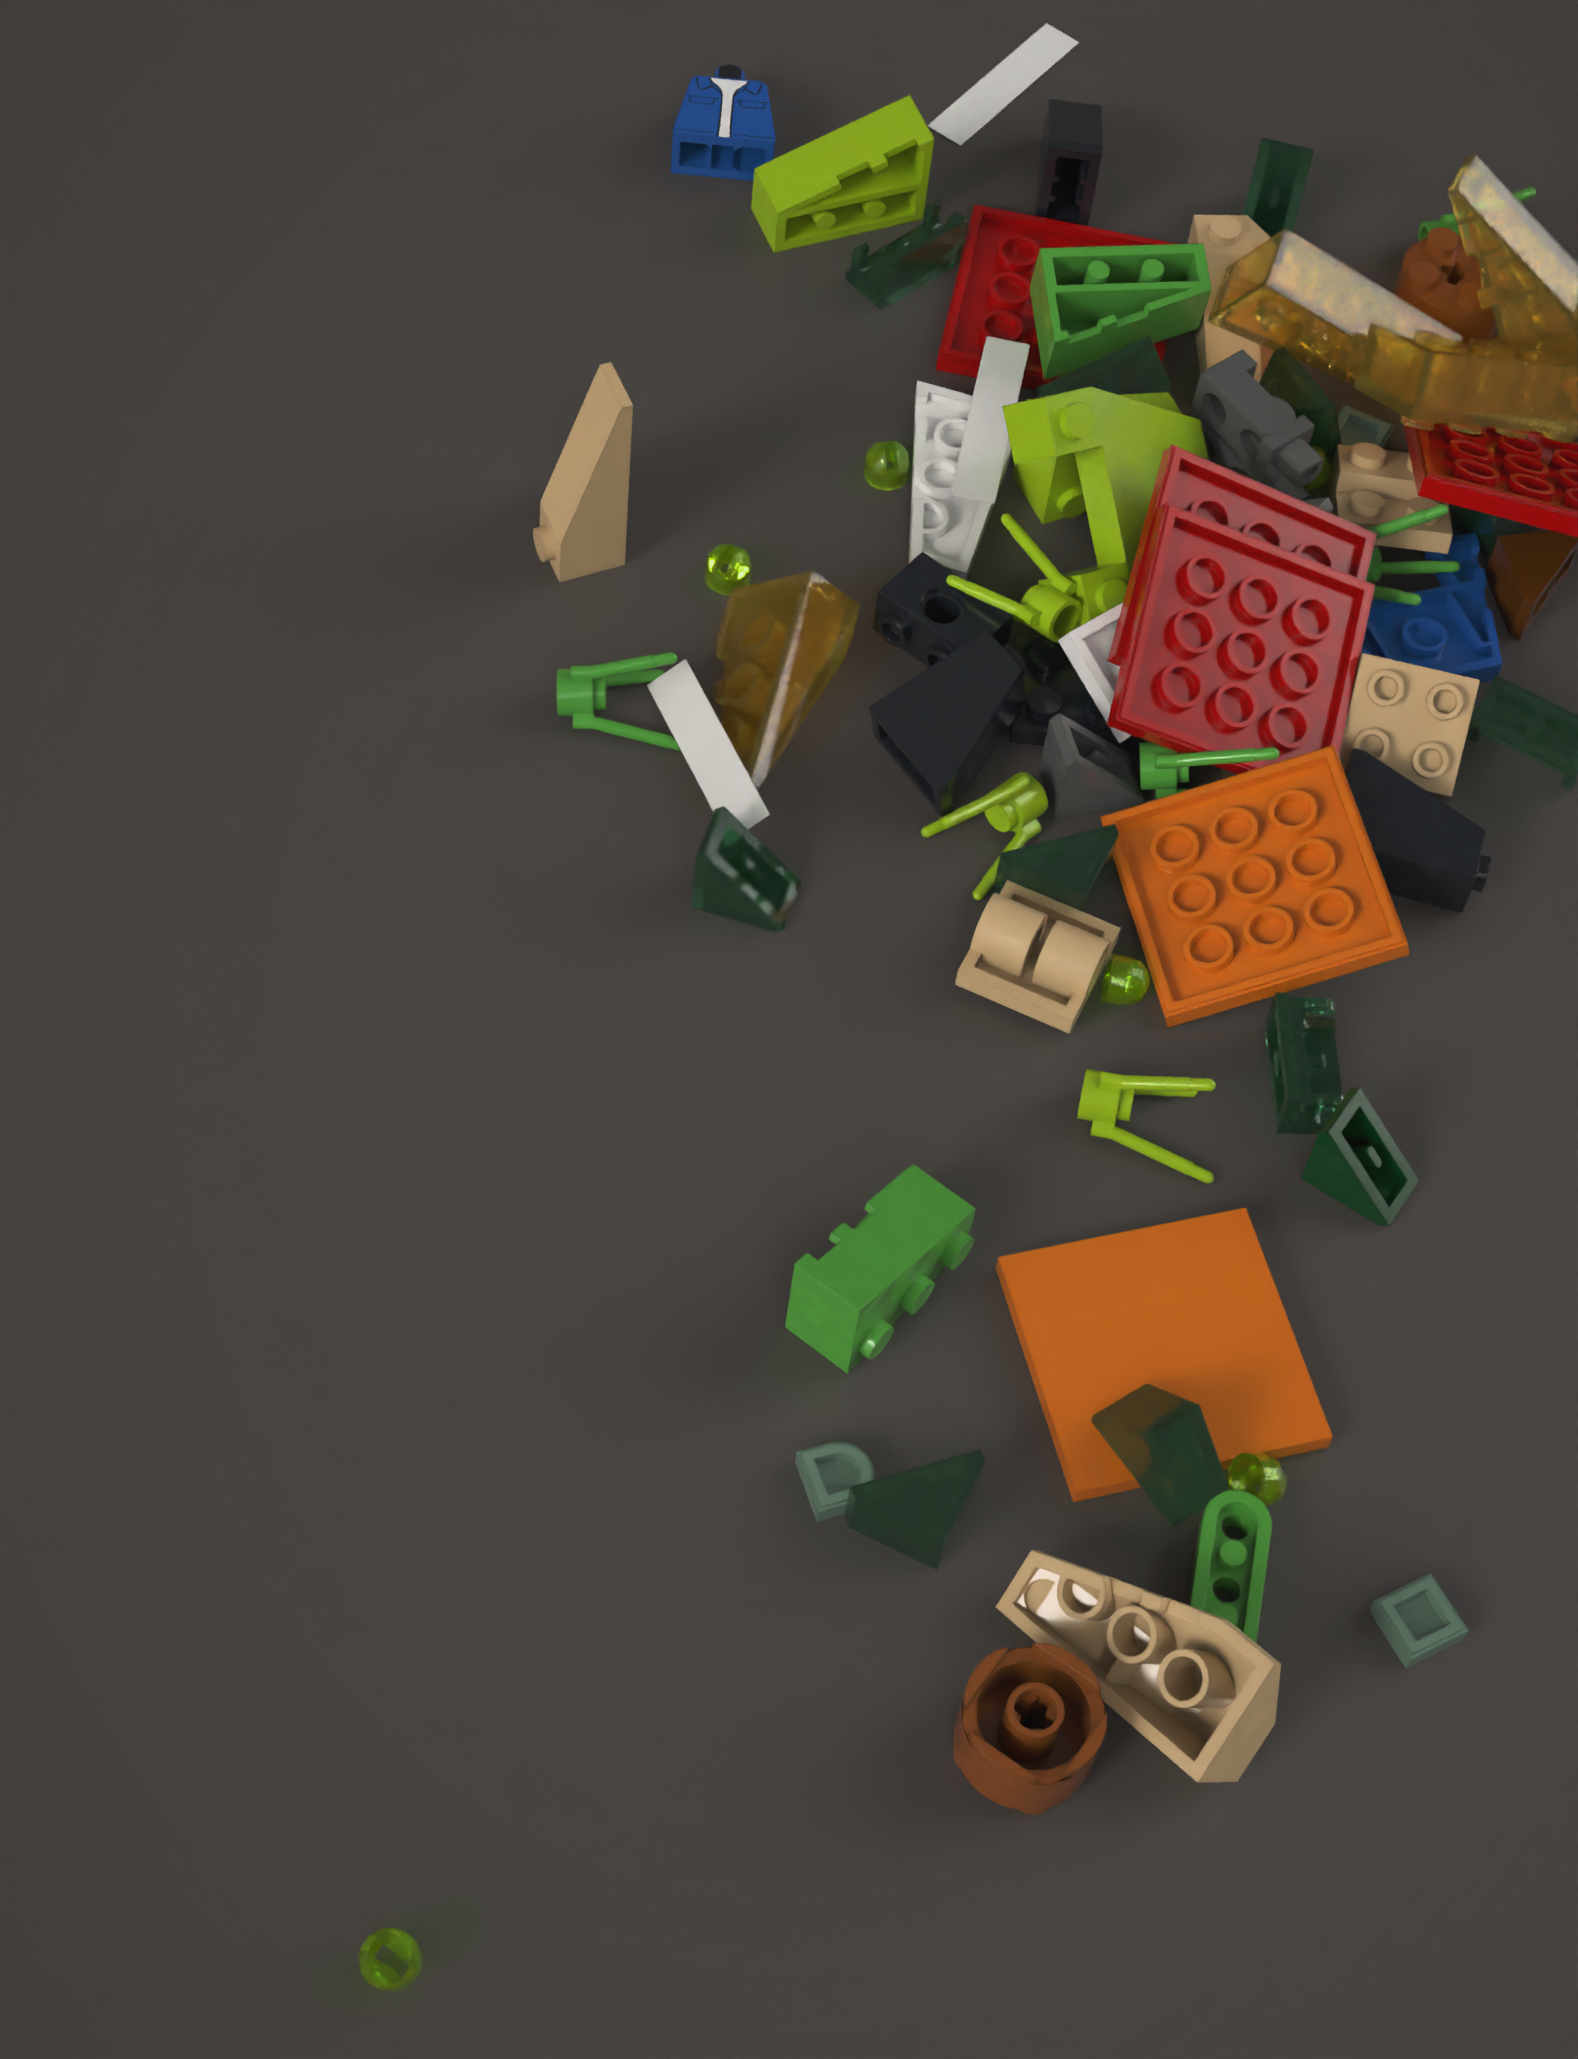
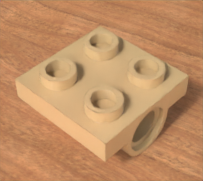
[1339,653,1480,797]
[955,880,1121,1034]

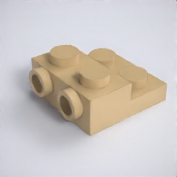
[1328,442,1453,554]

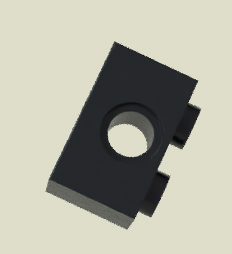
[873,552,1014,668]

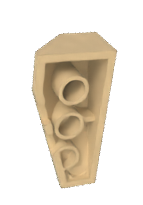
[1187,215,1297,394]
[533,362,633,582]
[996,1550,1281,1783]

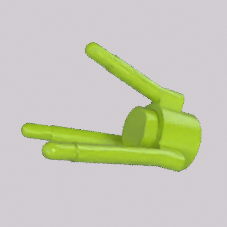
[946,513,1083,643]
[921,772,1048,900]
[1077,1069,1216,1184]

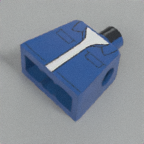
[670,65,775,181]

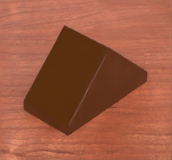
[1485,530,1578,641]

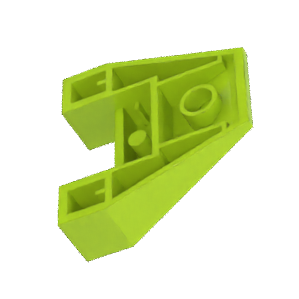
[1002,387,1208,627]

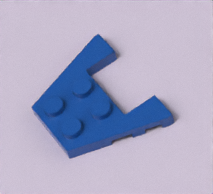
[1361,532,1503,684]

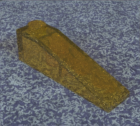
[1448,155,1578,400]
[713,571,860,788]

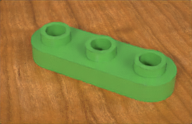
[1187,1490,1272,1643]

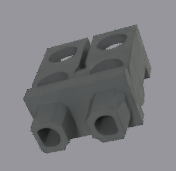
[1188,349,1325,501]

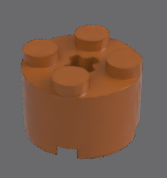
[1388,227,1511,359]
[953,1643,1107,1815]

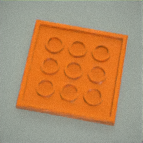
[1100,745,1410,1028]
[995,1207,1333,1502]

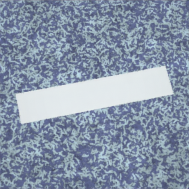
[927,23,1079,146]
[950,336,1030,504]
[647,659,770,842]

